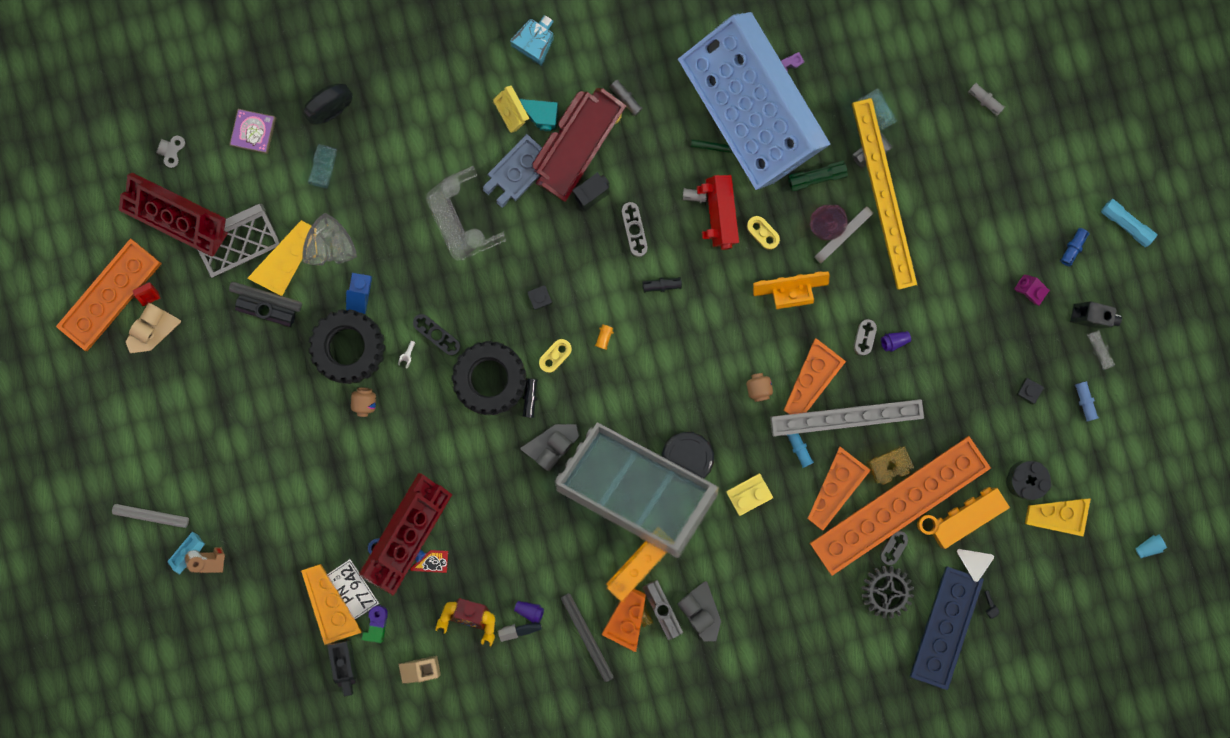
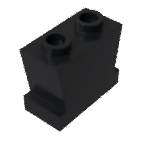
[573,172,610,212]

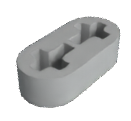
[854,320,877,356]

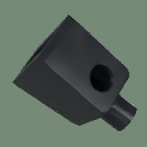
[1070,301,1122,329]

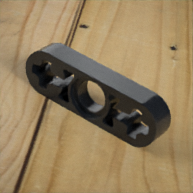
[413,314,461,356]

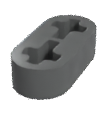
[880,531,908,565]

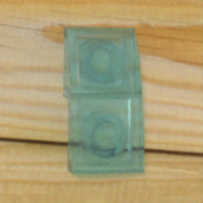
[308,144,337,188]

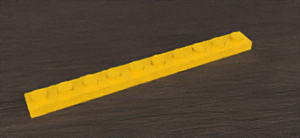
[852,98,917,289]

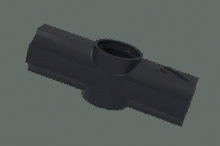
[235,295,296,327]

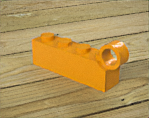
[917,487,1010,549]

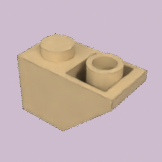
[399,656,441,683]

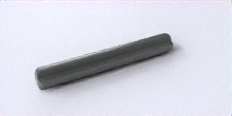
[229,282,302,312]

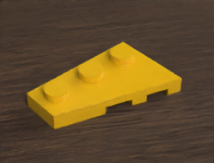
[1025,498,1091,536]

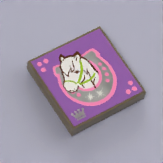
[229,109,276,154]

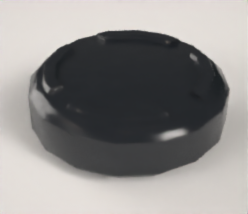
[303,83,353,125]
[661,432,714,484]

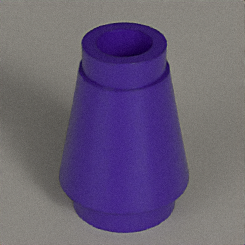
[881,331,911,352]
[514,601,544,623]

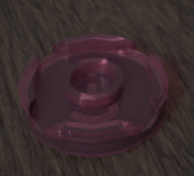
[810,204,848,240]

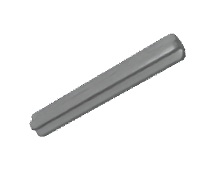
[112,504,189,528]

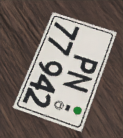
[327,560,379,619]

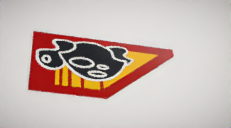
[410,550,448,573]

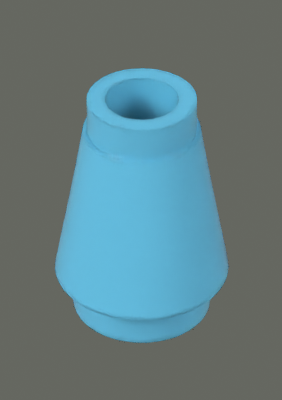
[1135,535,1167,558]

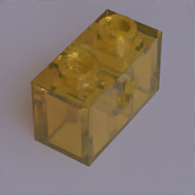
[866,446,914,485]

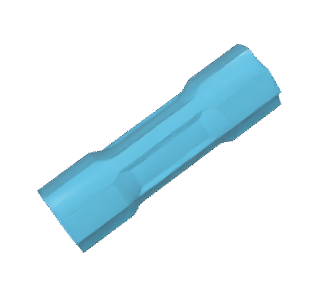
[1101,198,1157,247]

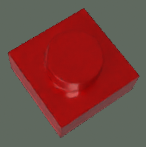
[133,282,160,306]

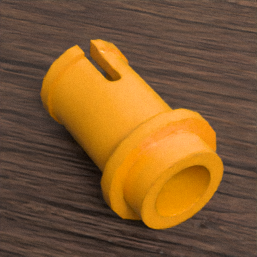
[595,324,614,350]

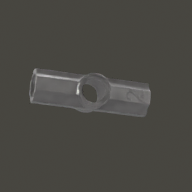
[642,580,683,640]

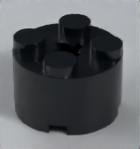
[1006,461,1051,500]

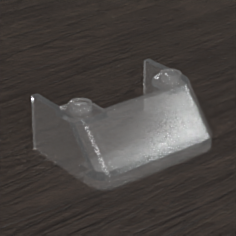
[426,166,507,260]

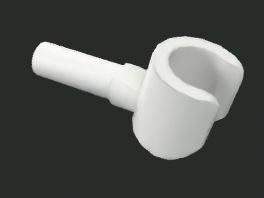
[398,341,415,368]

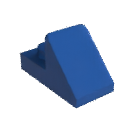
[346,273,372,314]

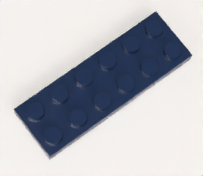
[909,566,984,690]

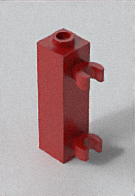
[696,175,739,250]

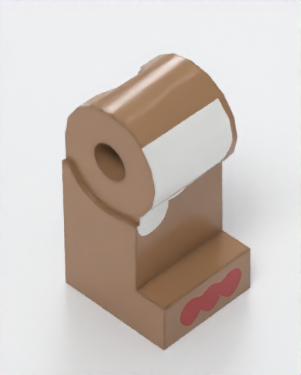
[184,547,225,573]

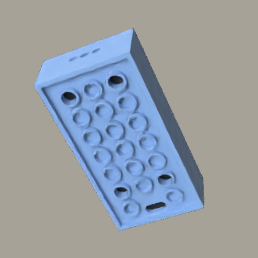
[678,12,831,190]

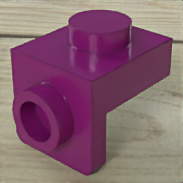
[1014,274,1050,306]

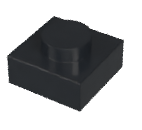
[528,285,552,310]
[1016,378,1044,404]

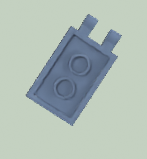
[483,134,542,208]

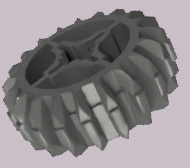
[861,566,914,618]

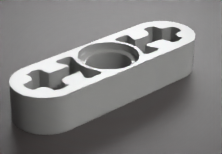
[622,202,648,257]

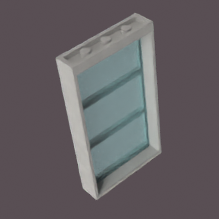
[555,422,718,558]

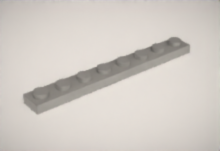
[770,399,924,436]

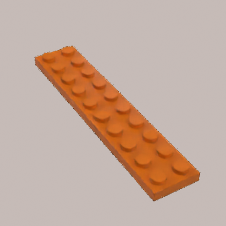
[809,436,991,576]

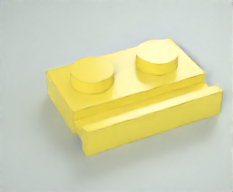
[493,85,529,133]
[726,473,773,516]

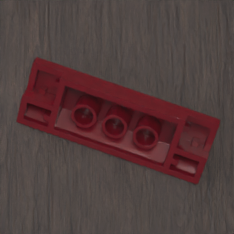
[119,172,228,257]
[358,473,453,596]

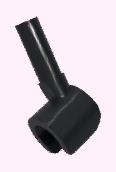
[984,590,999,619]

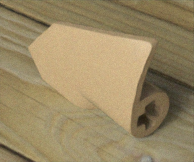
[126,303,181,353]

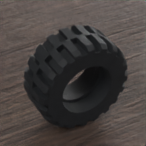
[308,309,386,384]
[452,341,527,415]

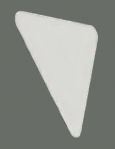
[957,549,994,582]

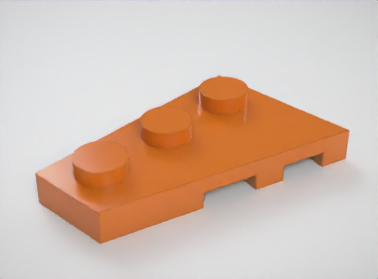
[602,589,646,652]

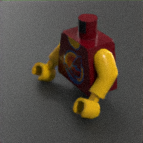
[435,598,495,647]

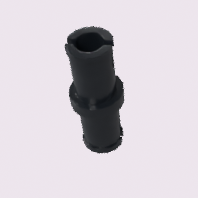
[642,277,682,293]
[522,378,538,418]

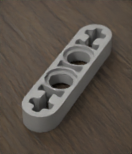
[814,206,873,264]

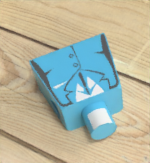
[510,15,554,65]

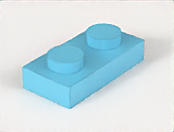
[167,532,204,574]

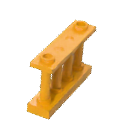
[606,527,674,602]

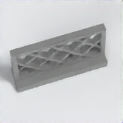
[198,204,280,278]

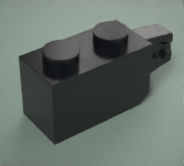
[327,639,357,696]

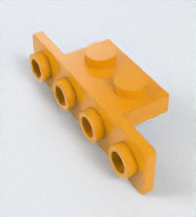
[753,271,830,309]

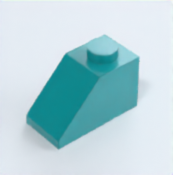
[519,99,558,131]

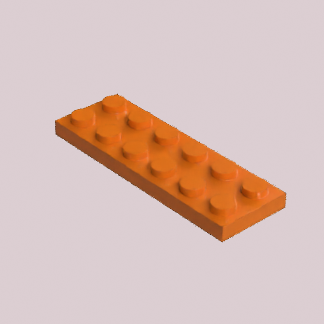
[56,238,162,351]

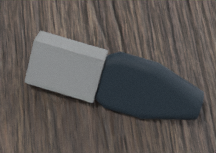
[498,622,542,642]

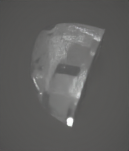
[302,213,357,265]

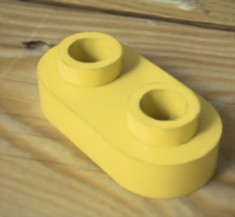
[747,216,780,250]
[539,339,572,373]

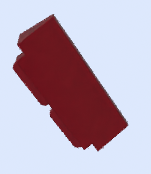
[532,88,626,202]

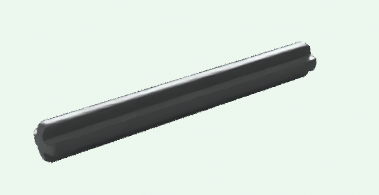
[561,593,613,682]

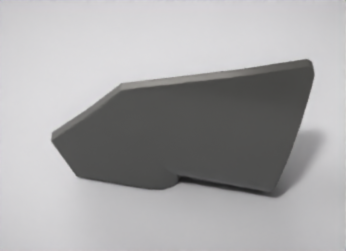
[521,424,579,471]
[677,581,721,641]

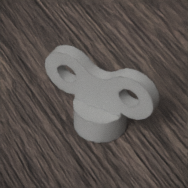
[156,136,185,168]

